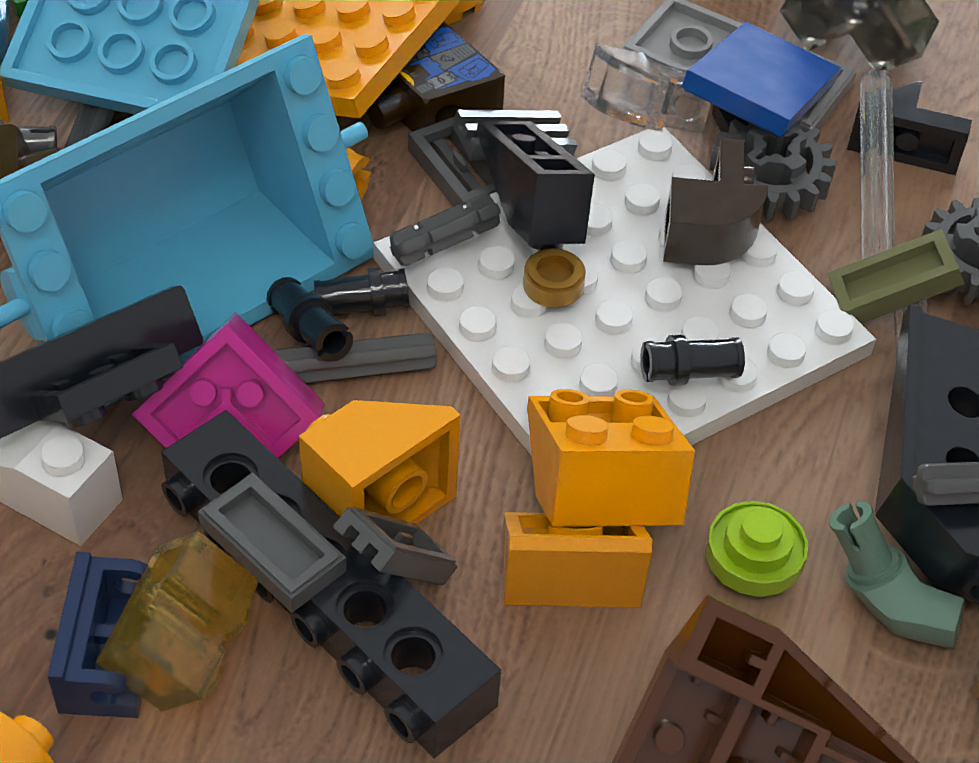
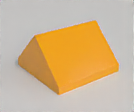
[503,512,653,608]

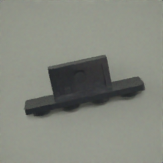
[0,286,203,439]

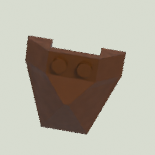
[612,594,919,763]

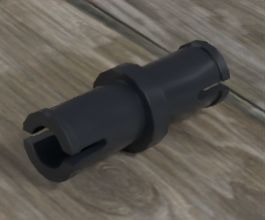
[266,277,353,362]

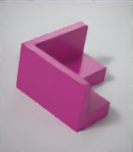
[132,312,325,458]

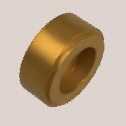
[523,248,586,308]

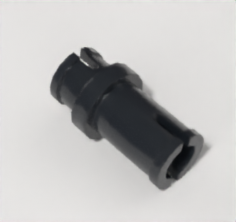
[314,267,410,316]
[640,334,745,386]

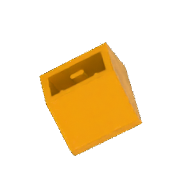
[527,389,695,527]

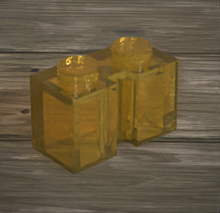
[96,530,259,711]

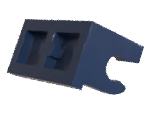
[47,552,162,718]

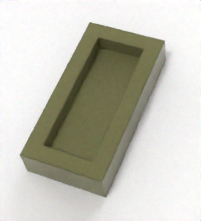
[828,229,964,323]

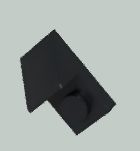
[847,81,972,175]

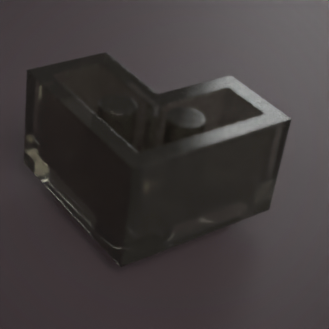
[780,0,940,75]

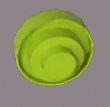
[705,501,808,597]

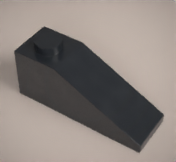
[476,120,595,250]

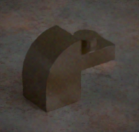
[663,138,768,266]

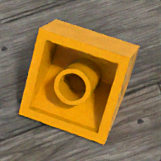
[299,400,461,525]

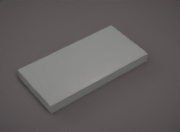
[619,0,857,132]

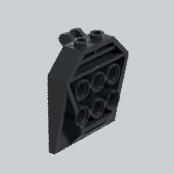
[875,304,979,604]

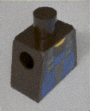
[366,21,505,132]

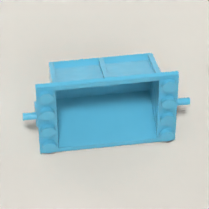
[0,34,374,407]

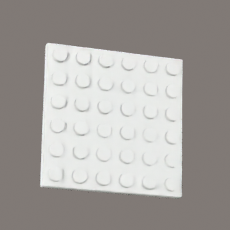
[373,124,876,457]

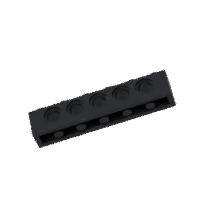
[161,410,501,758]

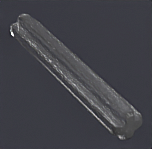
[860,69,896,259]

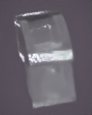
[581,44,711,133]

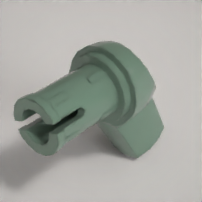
[829,501,965,649]

